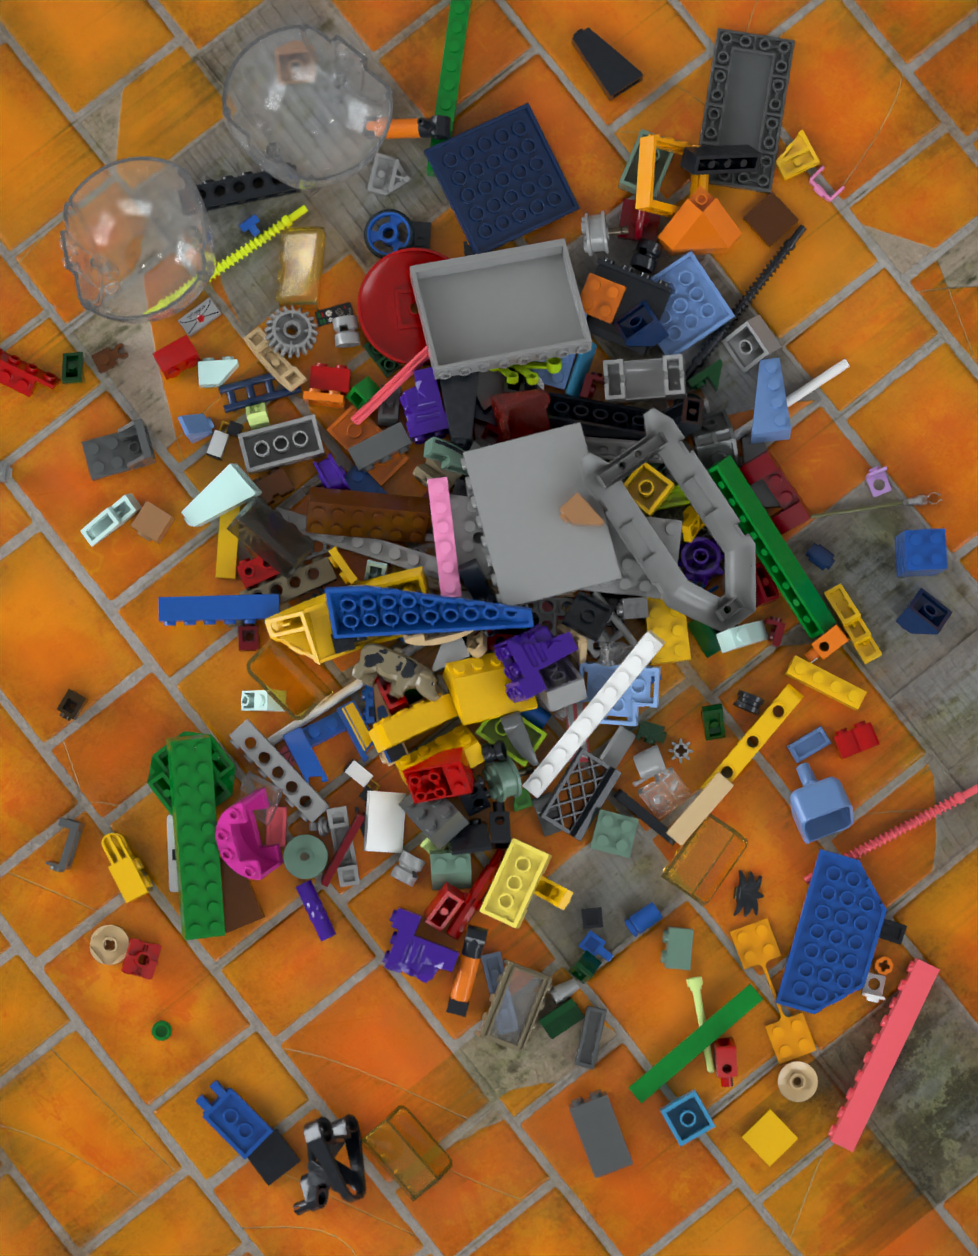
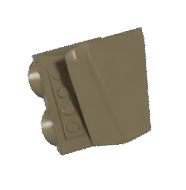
[412,458,463,494]

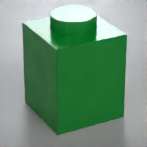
[346,376,380,410]

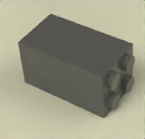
[568,1089,633,1178]

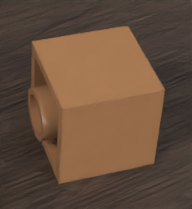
[131,500,175,544]

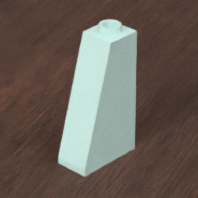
[181,463,262,527]

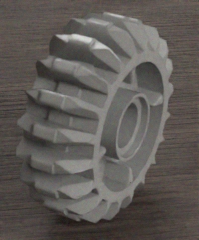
[264,305,318,359]

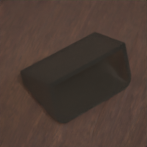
[226,497,314,579]

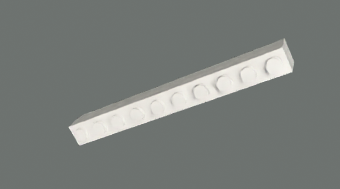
[522,630,666,798]

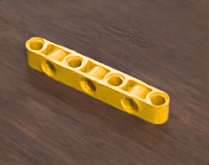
[700,683,804,790]

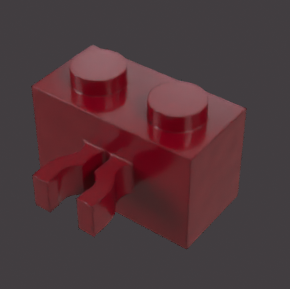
[756,562,781,608]

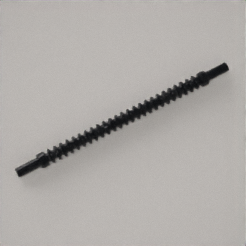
[685,225,806,383]

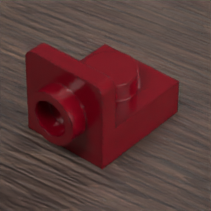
[580,372,605,399]
[764,616,786,648]

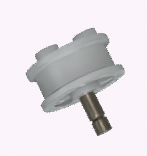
[581,211,629,256]

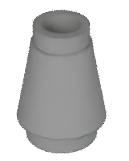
[549,978,580,1005]

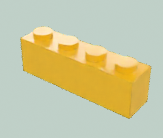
[784,655,867,711]

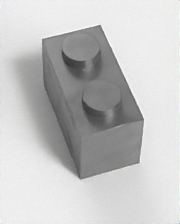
[615,597,648,619]

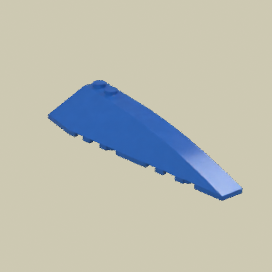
[325,585,534,639]

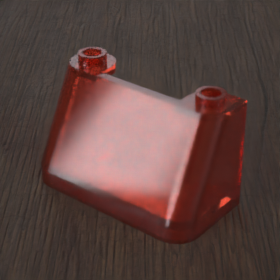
[490,389,551,442]

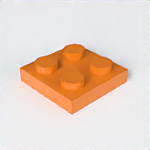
[580,273,627,324]
[303,388,346,409]

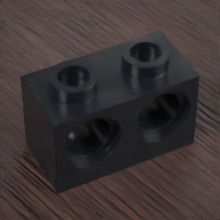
[459,768,491,817]

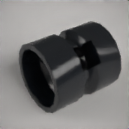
[630,238,663,274]

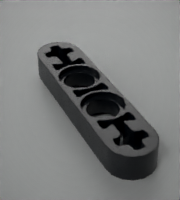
[613,788,676,846]

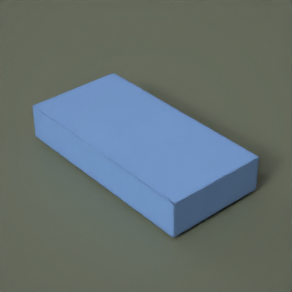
[787,726,831,763]

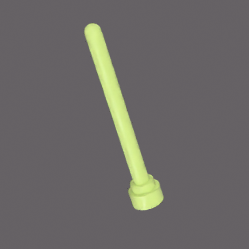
[686,976,715,1073]

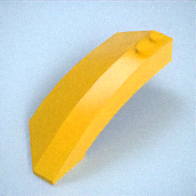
[264,566,430,665]

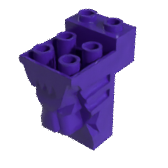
[400,367,450,445]
[494,624,578,703]
[382,907,459,983]

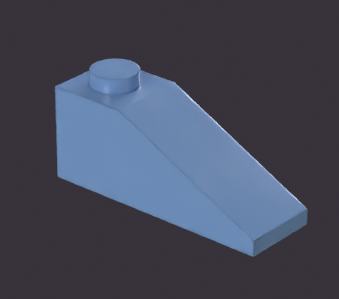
[178,413,215,444]

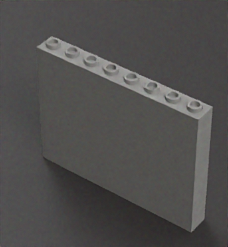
[410,238,592,380]
[460,422,621,606]

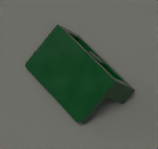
[538,997,584,1039]

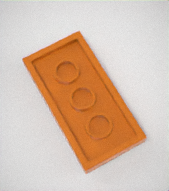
[326,404,410,487]

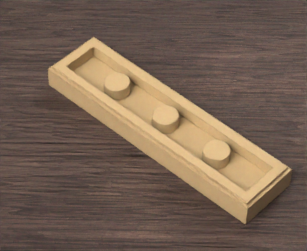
[666,772,734,846]

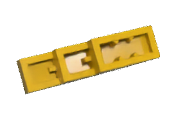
[824,583,882,665]

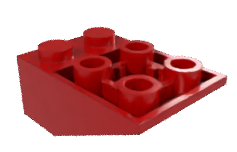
[402,747,474,803]

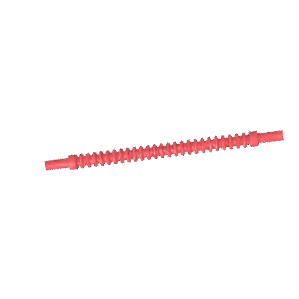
[803,784,978,884]

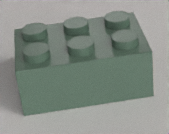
[618,129,675,200]

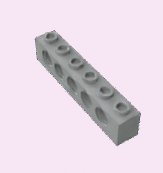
[229,718,329,823]

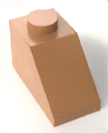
[559,492,605,527]

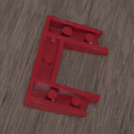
[738,449,812,535]

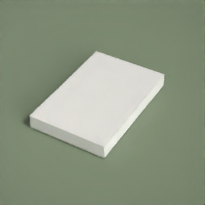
[363,791,406,853]

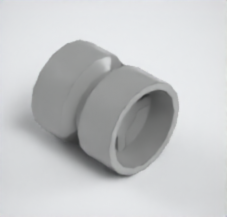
[332,315,361,348]
[390,850,426,887]

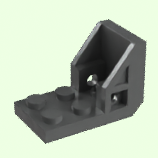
[691,409,740,470]
[82,419,156,481]

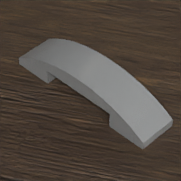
[326,806,360,887]

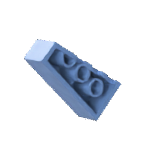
[750,358,791,444]

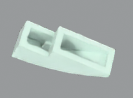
[80,493,142,547]

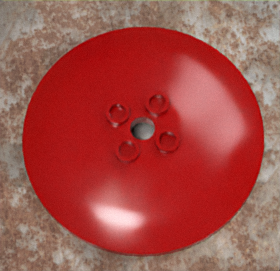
[357,248,450,366]

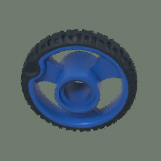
[364,209,415,259]

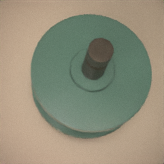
[283,835,329,879]

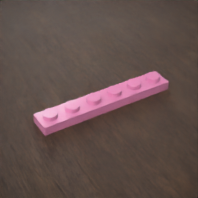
[427,477,461,598]

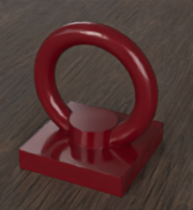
[617,198,661,242]

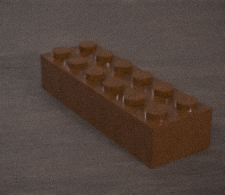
[305,487,430,544]

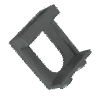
[45,817,85,872]

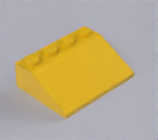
[442,652,538,725]

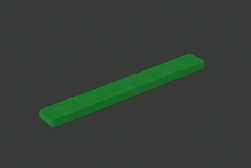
[628,983,763,1104]

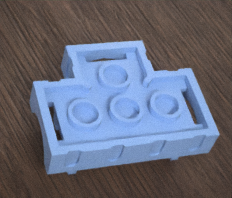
[579,661,661,726]

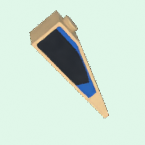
[373,684,409,767]

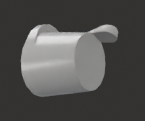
[632,745,669,787]

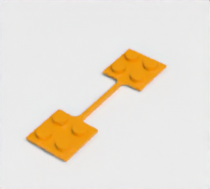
[730,918,816,1064]

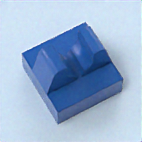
[238,214,261,237]

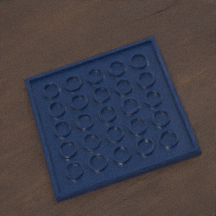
[424,103,580,255]

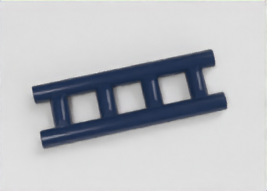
[219,373,302,413]

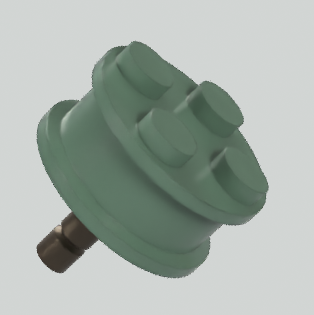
[482,755,534,803]

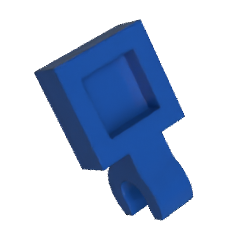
[579,930,614,962]

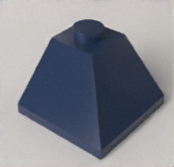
[613,300,669,347]
[895,588,953,634]

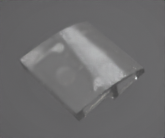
[638,767,691,819]
[235,771,283,825]

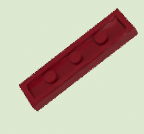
[321,811,366,887]

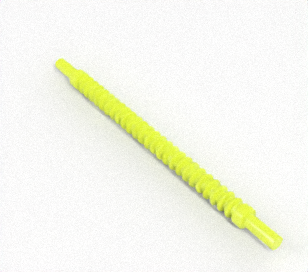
[143,205,308,324]

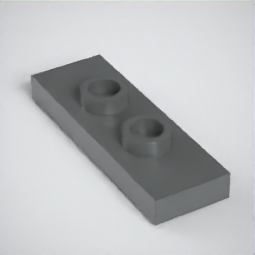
[574,1005,607,1069]

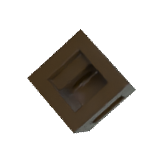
[57,689,88,721]

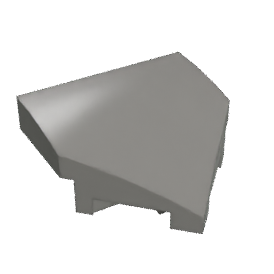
[366,152,410,196]

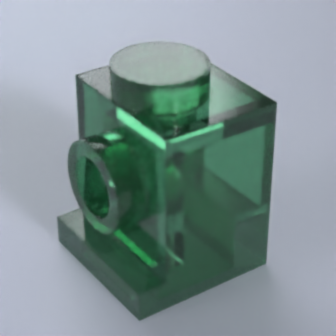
[635,720,667,745]

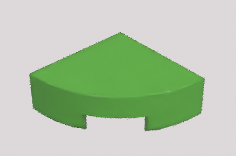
[513,788,533,812]

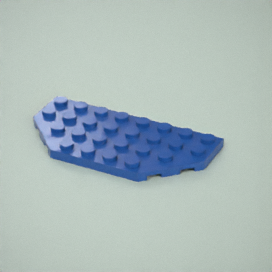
[775,849,887,1014]

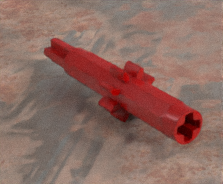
[446,848,506,940]

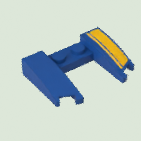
[283,700,375,783]

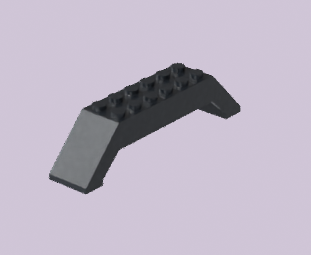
[502,368,704,441]

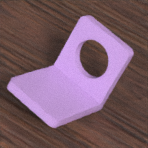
[865,466,891,497]

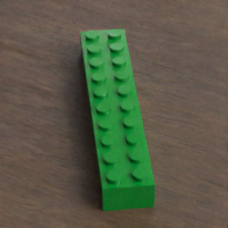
[166,734,226,940]

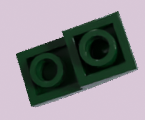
[363,341,403,378]

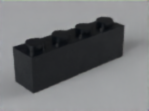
[680,145,762,175]

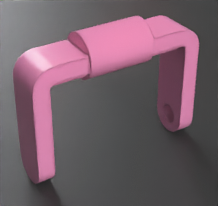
[809,166,845,202]

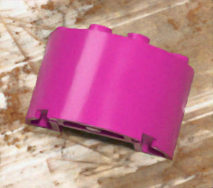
[216,787,284,880]

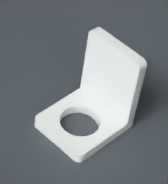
[862,973,886,1003]

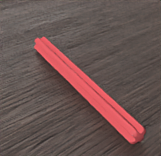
[351,346,430,425]

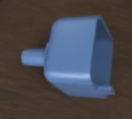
[790,763,854,844]

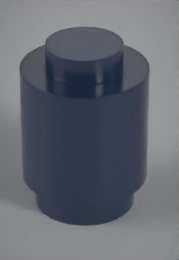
[805,542,836,571]

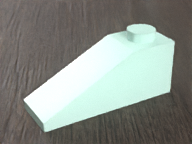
[716,620,769,653]

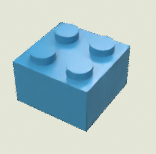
[659,1089,716,1147]

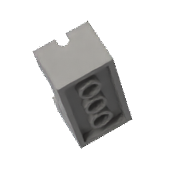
[603,354,687,404]

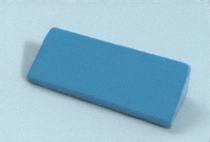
[565,342,597,397]

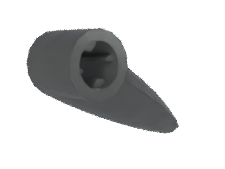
[500,711,539,766]

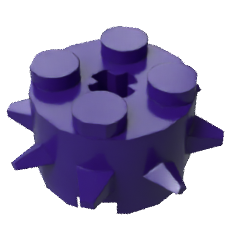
[678,535,724,585]

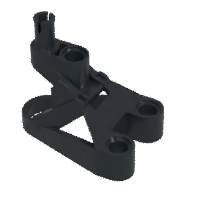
[293,1114,366,1215]

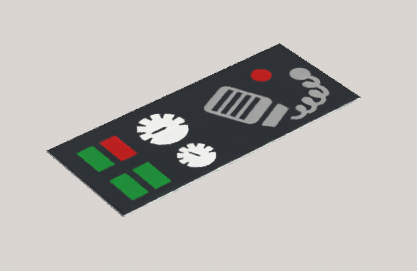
[314,302,354,327]

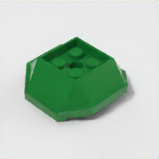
[147,731,236,815]

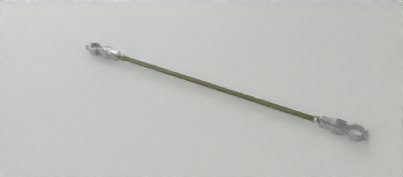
[702,492,942,537]

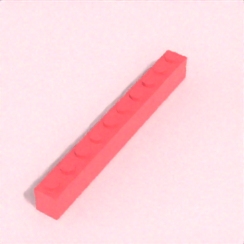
[828,958,940,1152]

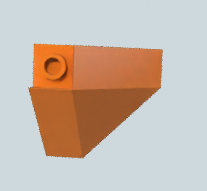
[656,186,742,256]

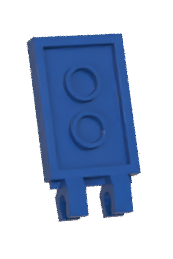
[196,1080,274,1160]

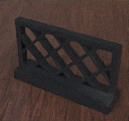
[539,747,621,841]

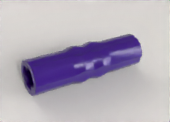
[296,880,336,941]

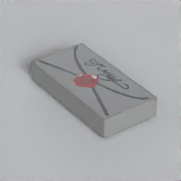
[178,297,221,337]

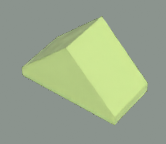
[246,402,271,431]

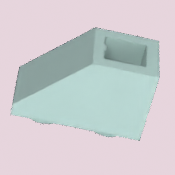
[198,356,239,388]
[241,690,286,712]

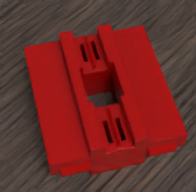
[121,938,162,980]

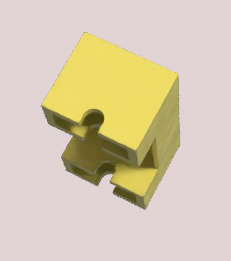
[480,838,553,928]

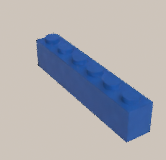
[158,594,281,626]

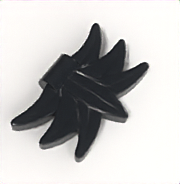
[733,870,764,917]

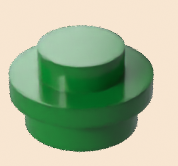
[152,1021,172,1041]

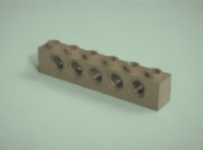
[227,555,338,628]

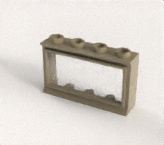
[475,958,552,1053]

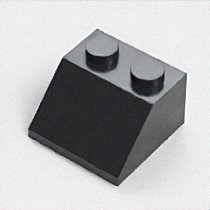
[447,818,492,855]

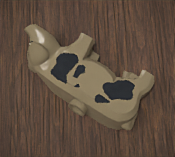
[352,643,440,701]

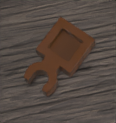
[91,343,129,374]

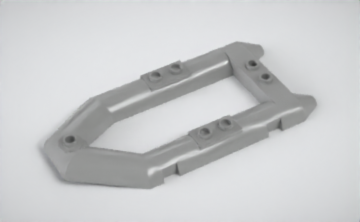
[580,408,756,632]

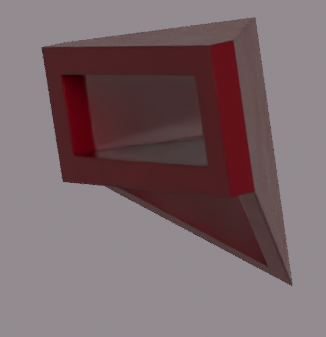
[473,418,506,445]

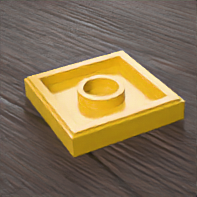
[741,1109,798,1167]

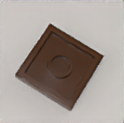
[743,192,799,247]

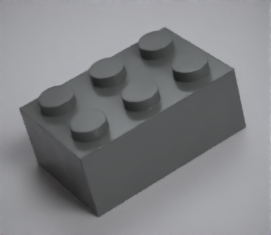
[398,793,469,850]

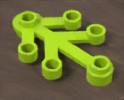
[490,357,562,385]

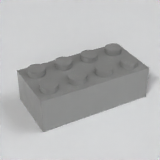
[238,414,326,475]

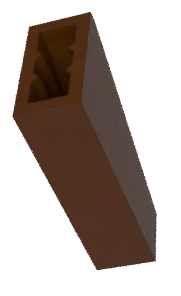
[220,857,265,933]

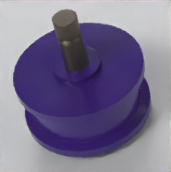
[302,453,350,495]

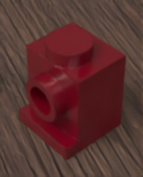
[238,623,260,652]

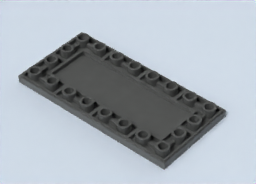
[699,28,795,194]

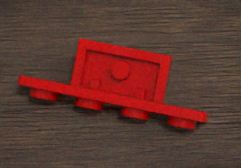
[0,348,61,397]

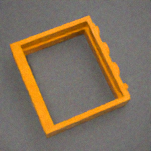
[635,133,709,218]

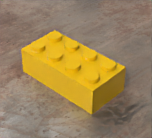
[645,598,691,665]
[368,693,458,753]
[395,725,484,786]

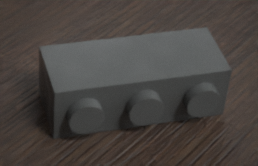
[348,422,412,473]

